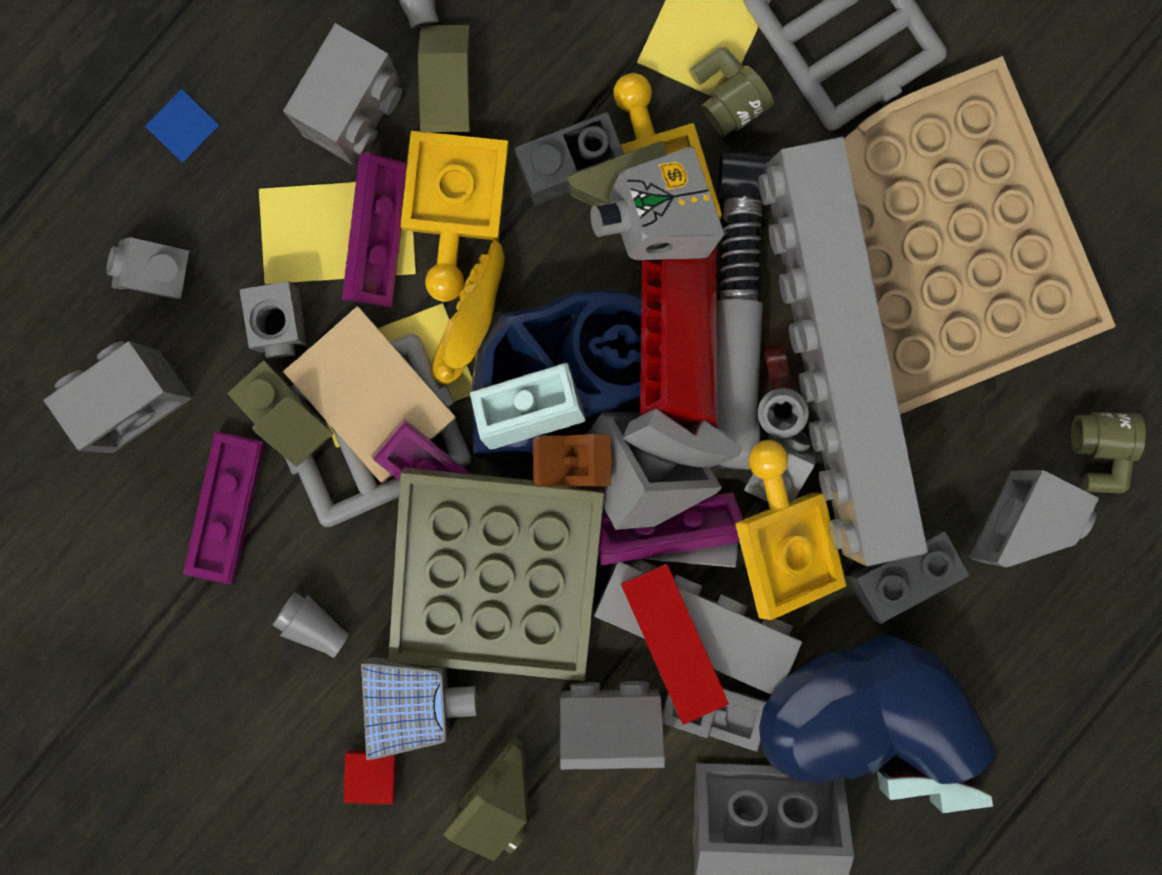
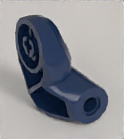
[472,290,642,462]
[759,635,995,784]

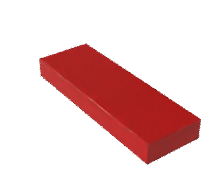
[620,563,729,725]

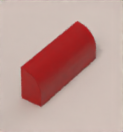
[640,246,718,429]

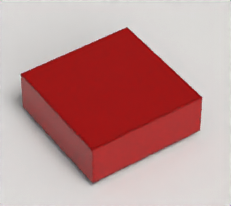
[344,750,397,805]

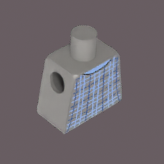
[361,657,477,760]

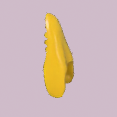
[431,239,505,385]

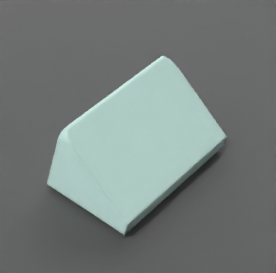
[470,363,586,449]

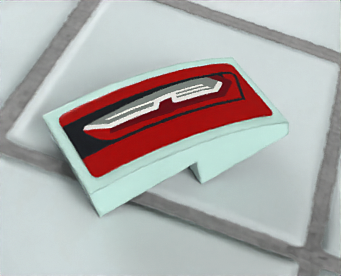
[877,768,993,813]

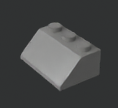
[693,763,854,875]

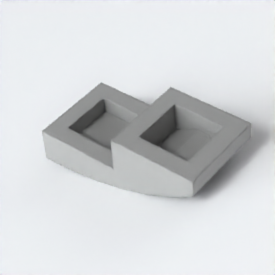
[622,409,743,468]
[662,687,767,752]

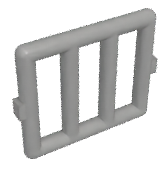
[744,0,947,130]
[285,334,472,527]

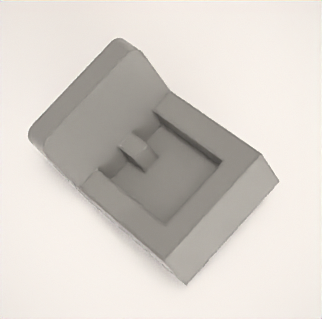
[106,237,189,299]
[744,431,816,502]

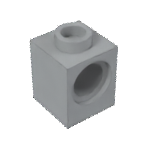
[239,281,308,359]

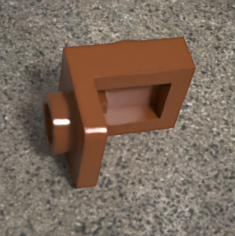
[533,434,613,487]

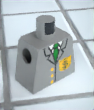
[590,147,725,260]

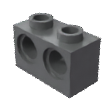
[846,529,970,623]

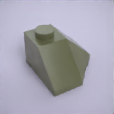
[443,736,529,861]

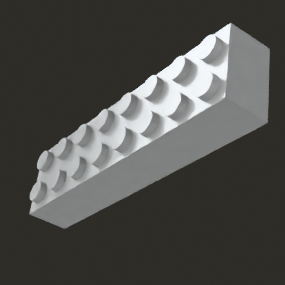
[759,137,928,566]

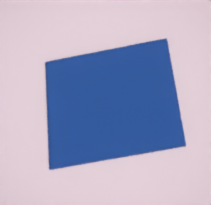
[145,89,219,163]

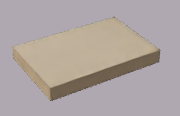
[283,306,457,483]

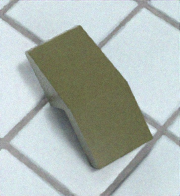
[418,25,472,132]

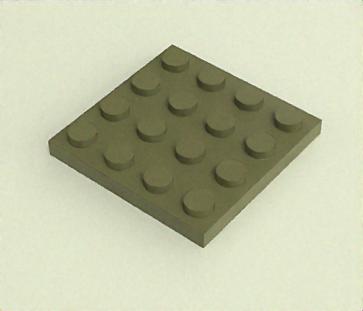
[388,468,604,681]

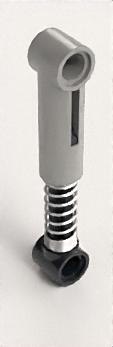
[711,151,772,470]

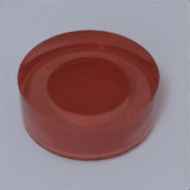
[763,343,792,391]

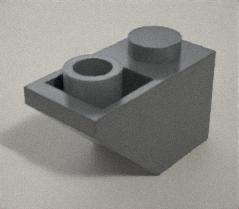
[515,112,624,206]

